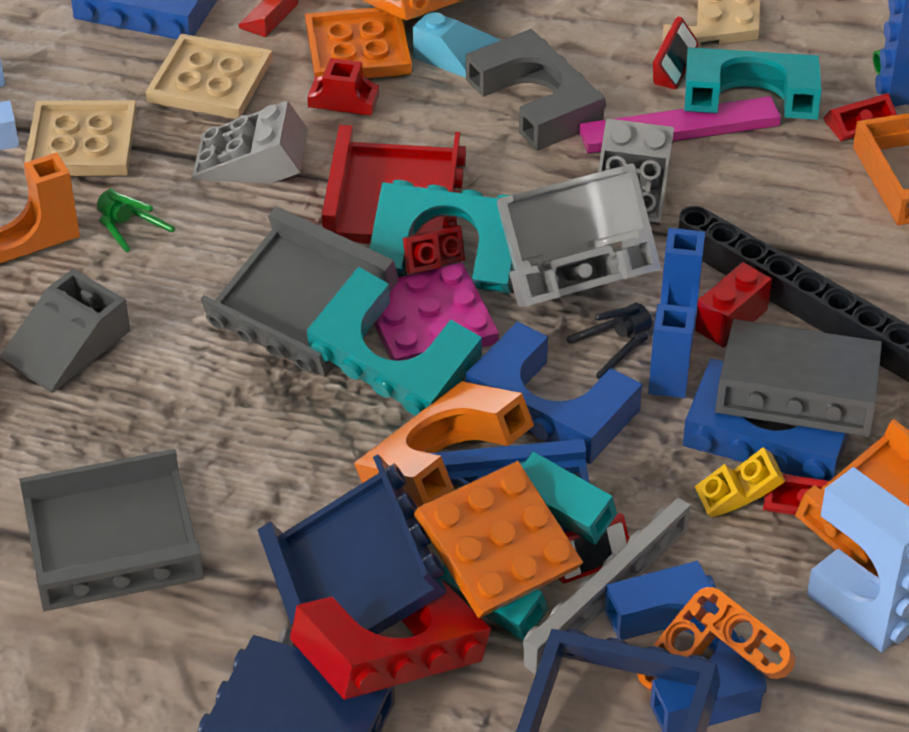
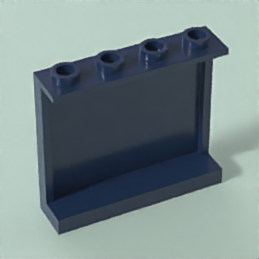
[257,454,447,634]
[198,635,395,732]

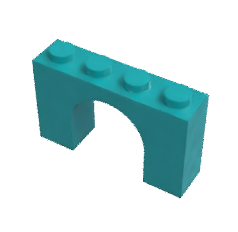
[684,47,822,120]
[369,180,514,294]
[307,267,482,416]
[440,452,618,640]

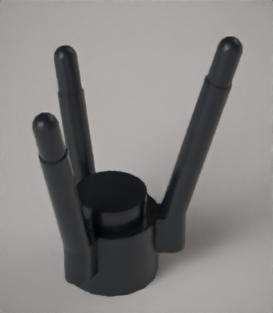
[566,302,652,379]

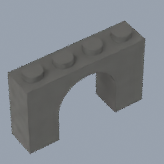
[466,29,606,151]

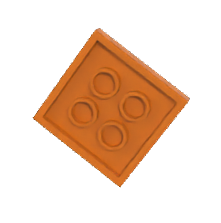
[305,7,412,78]
[414,461,583,619]

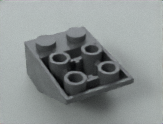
[0,269,130,393]

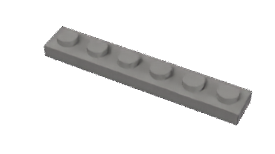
[523,498,691,675]

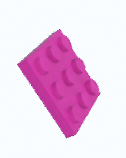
[374,262,499,361]

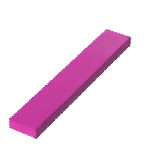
[579,96,781,154]

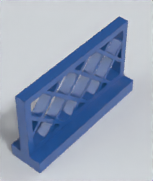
[431,439,590,533]

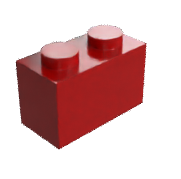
[695,262,772,348]

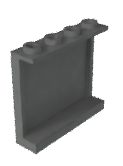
[201,206,399,377]
[715,319,882,437]
[19,449,204,612]

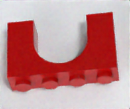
[290,579,491,700]

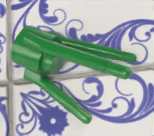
[97,188,175,252]

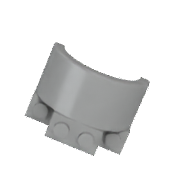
[497,164,661,307]

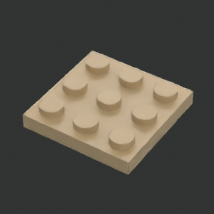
[145,34,273,119]
[24,100,137,176]

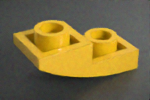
[695,447,785,518]

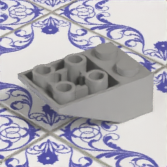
[192,100,308,183]
[598,118,674,224]

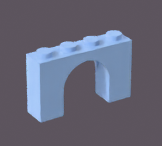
[807,467,909,653]

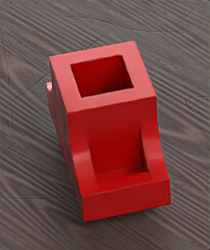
[307,58,379,115]

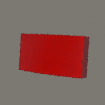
[403,225,466,274]

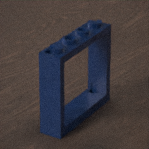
[516,629,721,732]

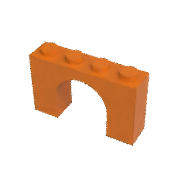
[0,152,80,263]
[354,381,534,507]

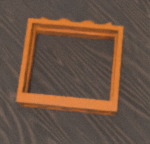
[853,113,909,226]

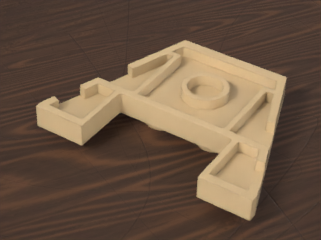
[662,0,760,48]

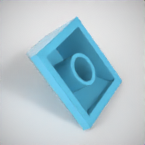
[413,11,501,78]

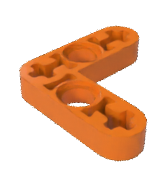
[637,587,795,691]

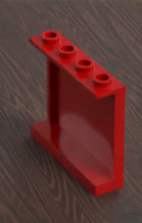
[321,125,466,244]

